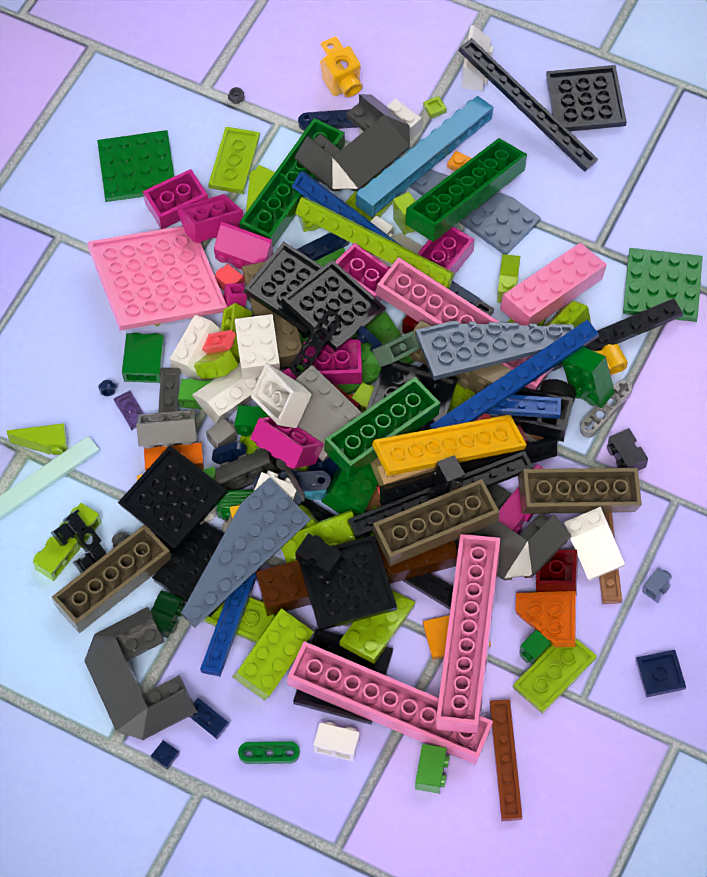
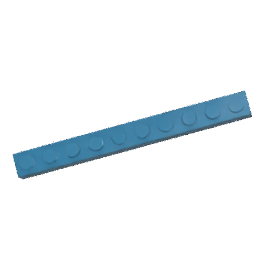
[356,96,494,217]

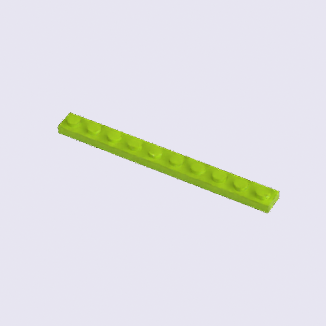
[295,197,455,289]

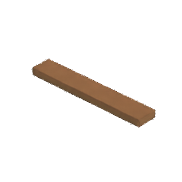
[599,513,623,604]

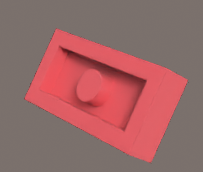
[202,330,236,354]

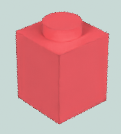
[215,264,245,291]

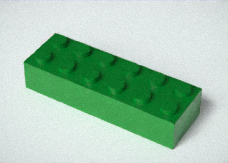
[324,377,441,477]

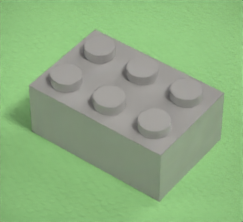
[136,409,197,449]

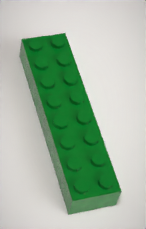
[239,118,345,247]
[405,138,527,242]

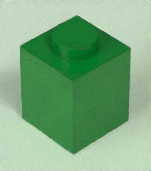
[519,630,551,665]

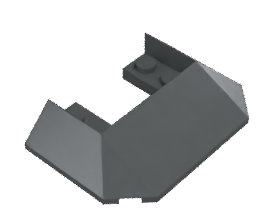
[295,94,410,191]
[454,484,571,581]
[84,607,198,740]

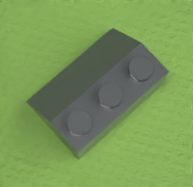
[215,448,281,490]

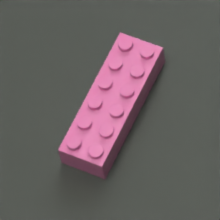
[500,243,607,326]

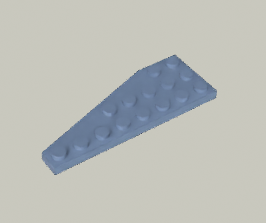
[409,169,541,255]
[415,321,574,380]
[181,477,311,628]

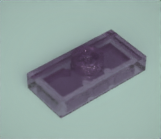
[113,390,144,430]

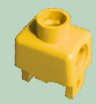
[320,36,363,98]

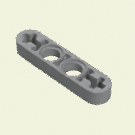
[580,380,632,438]

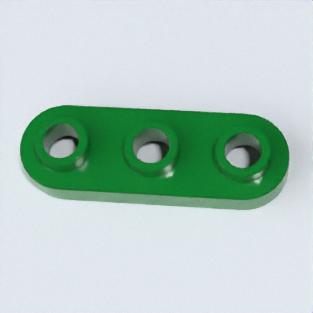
[238,741,300,764]

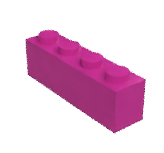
[498,464,545,534]

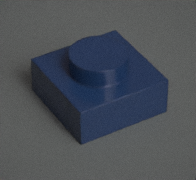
[151,740,180,770]

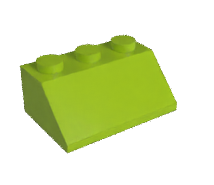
[544,300,591,328]

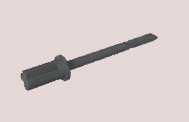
[274,457,305,501]

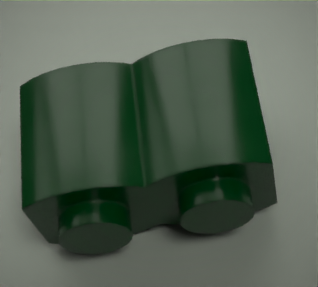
[150,590,185,638]

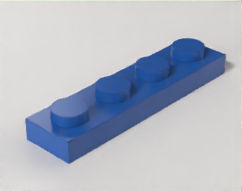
[485,395,561,418]

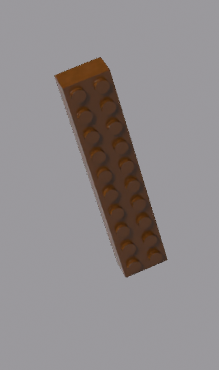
[256,540,458,616]

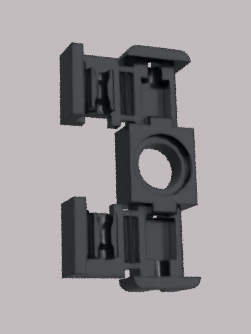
[50,510,107,573]

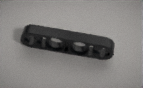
[291,311,341,376]

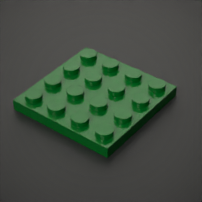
[97,130,174,202]
[623,248,703,322]

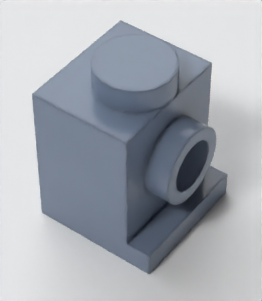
[642,567,672,603]

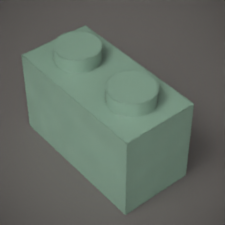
[373,331,420,367]

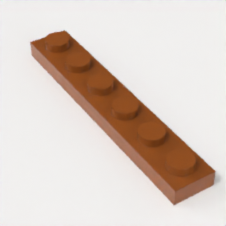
[489,699,523,822]

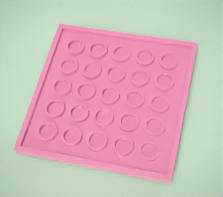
[87,226,227,331]

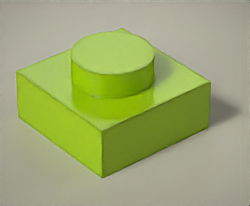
[423,96,447,119]

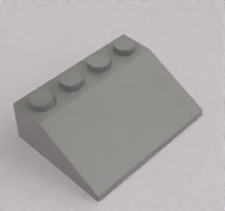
[295,365,362,462]

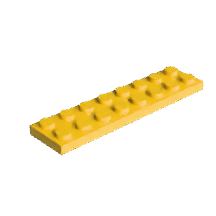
[372,415,526,476]

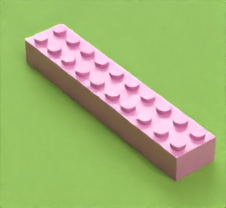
[376,257,554,390]
[436,534,501,734]
[287,641,493,765]

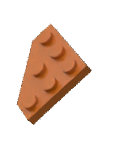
[515,591,576,648]

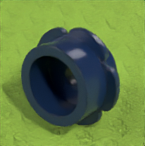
[98,380,117,396]

